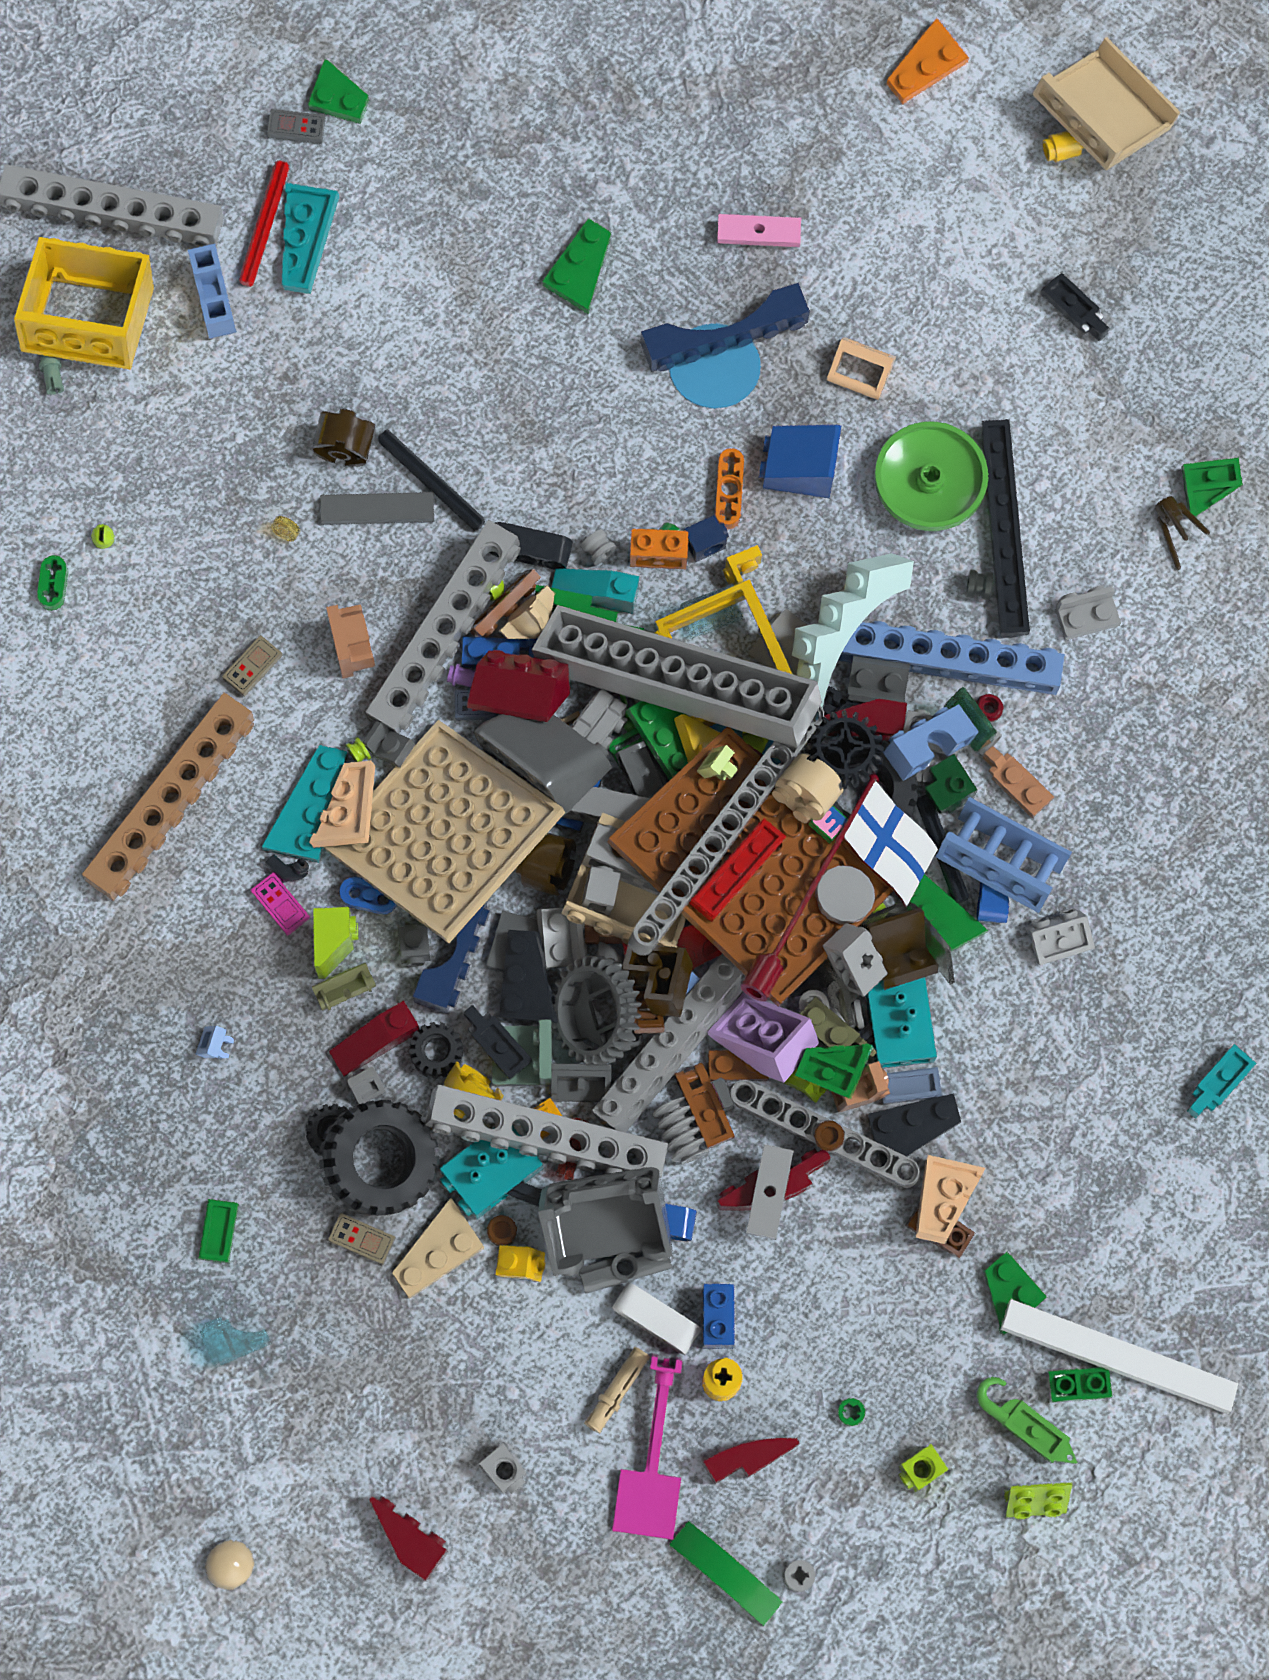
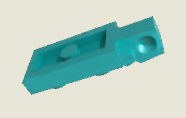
[1187,1044,1257,1119]

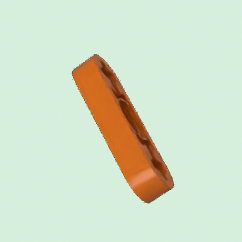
[715,448,744,530]

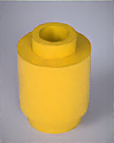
[1042,131,1085,162]

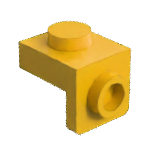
[495,1245,546,1282]

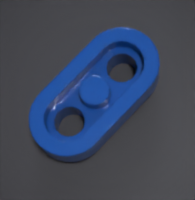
[340,877,397,915]

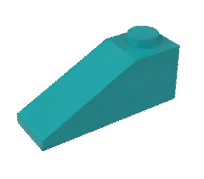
[552,569,640,614]

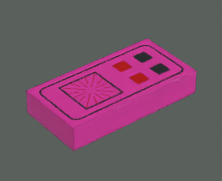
[251,872,310,936]

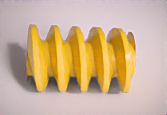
[702,1357,743,1402]

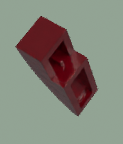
[702,1438,800,1484]

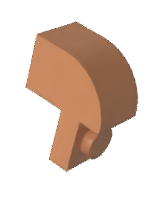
[831,1061,890,1113]

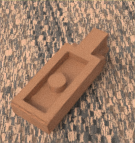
[983,746,1054,818]

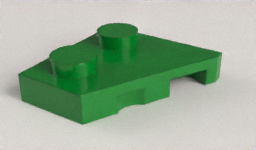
[308,59,369,124]
[1181,457,1243,517]
[795,1044,873,1099]
[984,1252,1047,1336]

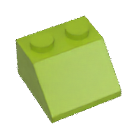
[313,907,359,979]

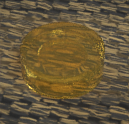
[271,516,300,542]

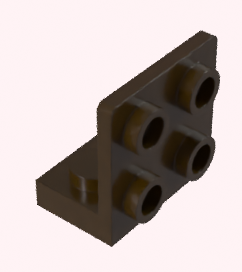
[867,908,938,990]

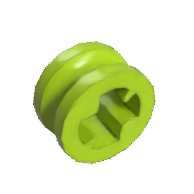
[345,737,371,762]

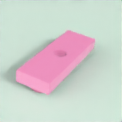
[717,214,801,247]

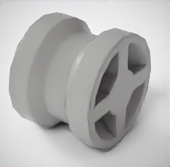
[581,529,617,565]
[783,1560,815,1592]

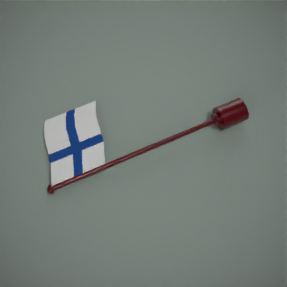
[740,774,938,1002]

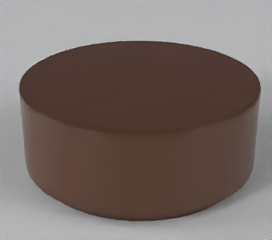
[814,1121,845,1152]
[487,1215,517,1246]

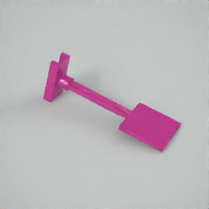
[612,1353,682,1539]

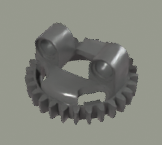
[552,956,643,1065]

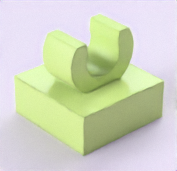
[697,745,738,781]

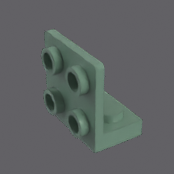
[492,1020,552,1085]

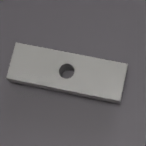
[746,1144,794,1240]

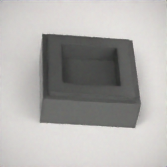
[712,1077,734,1113]

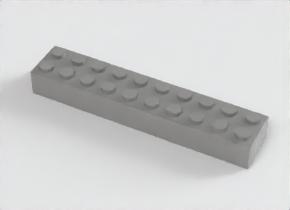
[532,605,822,748]

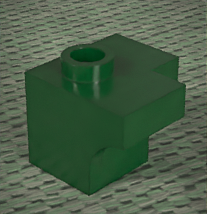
[924,754,978,814]

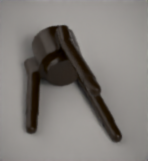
[1154,496,1210,570]

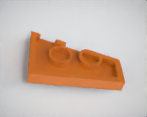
[887,18,969,104]

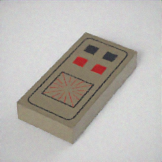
[222,635,283,697]
[328,1213,396,1265]

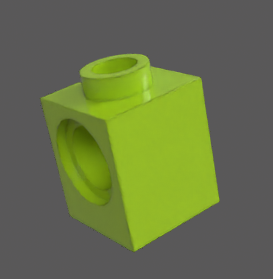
[898,1444,949,1492]

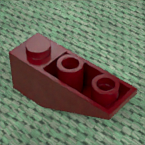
[820,698,908,744]
[369,1495,448,1582]

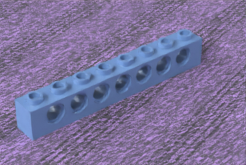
[838,621,1065,695]

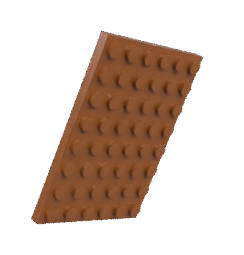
[607,727,894,1007]

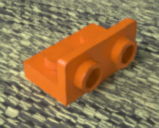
[630,529,688,569]

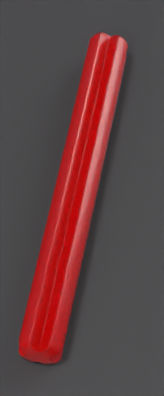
[239,160,290,287]

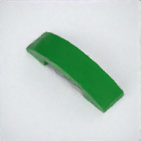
[669,1521,783,1626]

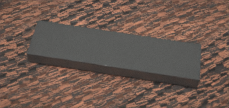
[320,492,434,525]

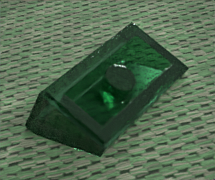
[943,687,997,752]

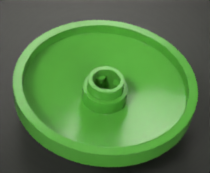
[874,421,988,531]

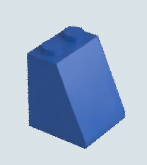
[759,425,842,499]

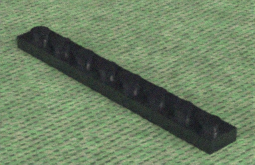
[980,419,1030,637]

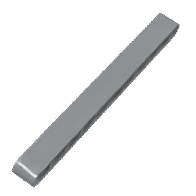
[629,706,824,955]

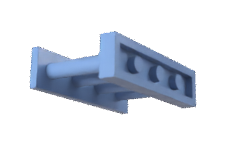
[935,797,1072,913]

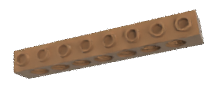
[82,692,254,901]

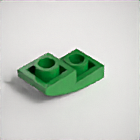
[1048,1367,1113,1403]

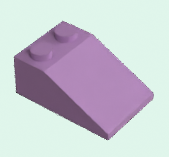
[708,993,819,1083]

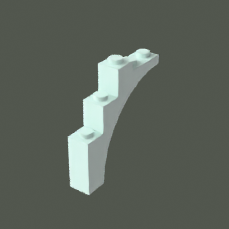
[792,553,914,708]

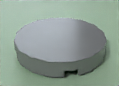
[815,866,875,924]

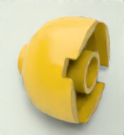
[444,1062,504,1118]

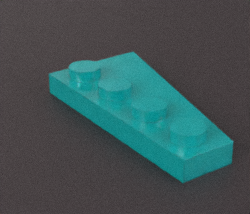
[282,183,340,294]
[262,745,348,863]

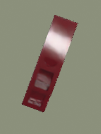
[716,1148,831,1211]

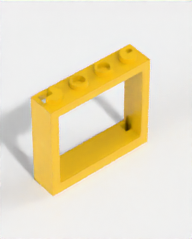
[654,579,792,727]

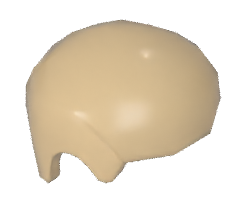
[205,1540,254,1590]

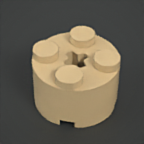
[772,754,843,823]

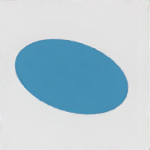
[669,323,761,408]

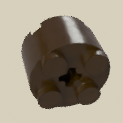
[313,409,376,467]
[516,833,576,896]

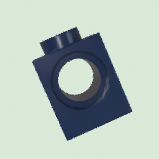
[684,515,729,563]

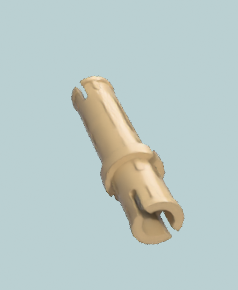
[584,1346,650,1434]

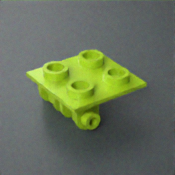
[1004,1482,1072,1519]

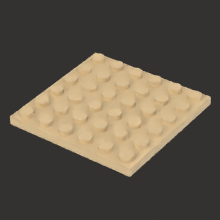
[324,720,565,943]

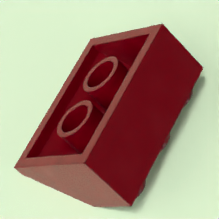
[467,650,570,722]

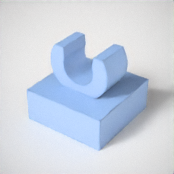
[196,1026,234,1059]

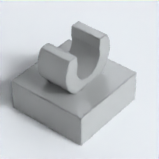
[347,1065,386,1104]

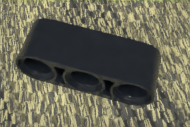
[488,522,573,570]

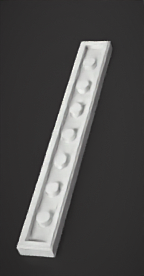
[1000,1299,1238,1414]

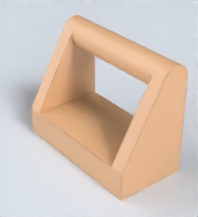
[826,337,896,400]

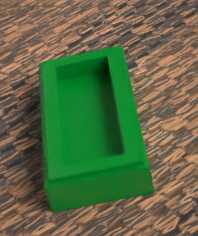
[199,1199,239,1264]

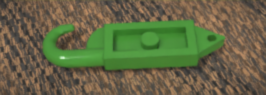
[976,1377,1077,1464]

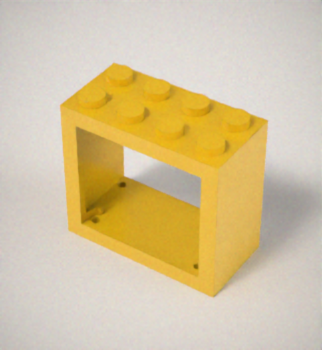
[14,237,154,370]

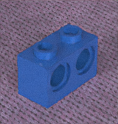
[703,1284,735,1349]

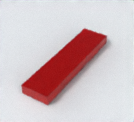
[689,818,787,922]

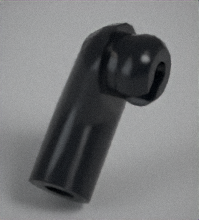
[265,854,309,882]

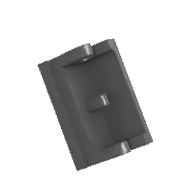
[615,741,663,798]
[551,1064,611,1102]

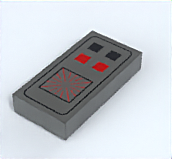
[267,109,326,144]

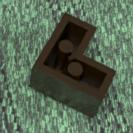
[622,943,693,1017]

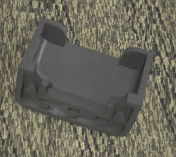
[473,714,612,816]
[538,1167,673,1276]

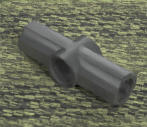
[579,1251,672,1294]

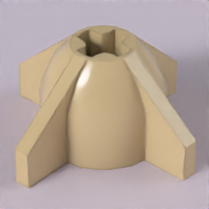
[499,585,555,639]

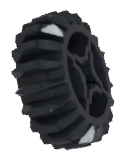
[805,710,884,789]

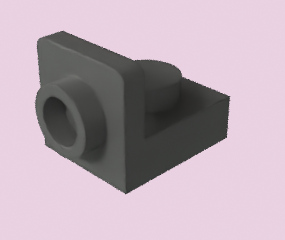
[363,721,415,768]
[398,924,431,967]

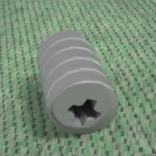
[653,1097,710,1164]

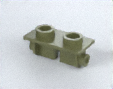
[312,962,376,1011]

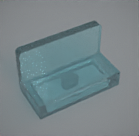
[680,584,743,639]

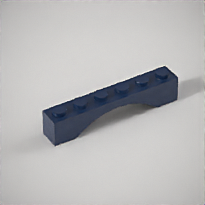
[640,282,810,372]

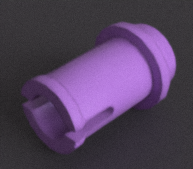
[447,664,475,687]

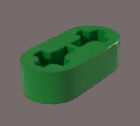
[37,555,68,611]

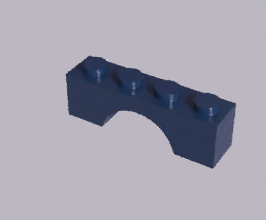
[413,901,490,1014]

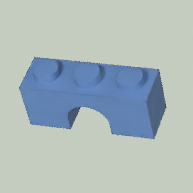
[188,244,237,339]
[884,704,979,781]

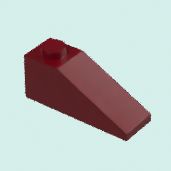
[329,1000,420,1077]

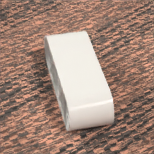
[612,1282,702,1355]

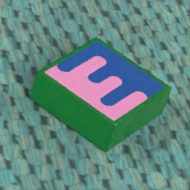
[808,806,848,844]

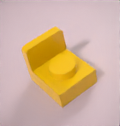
[723,545,762,586]

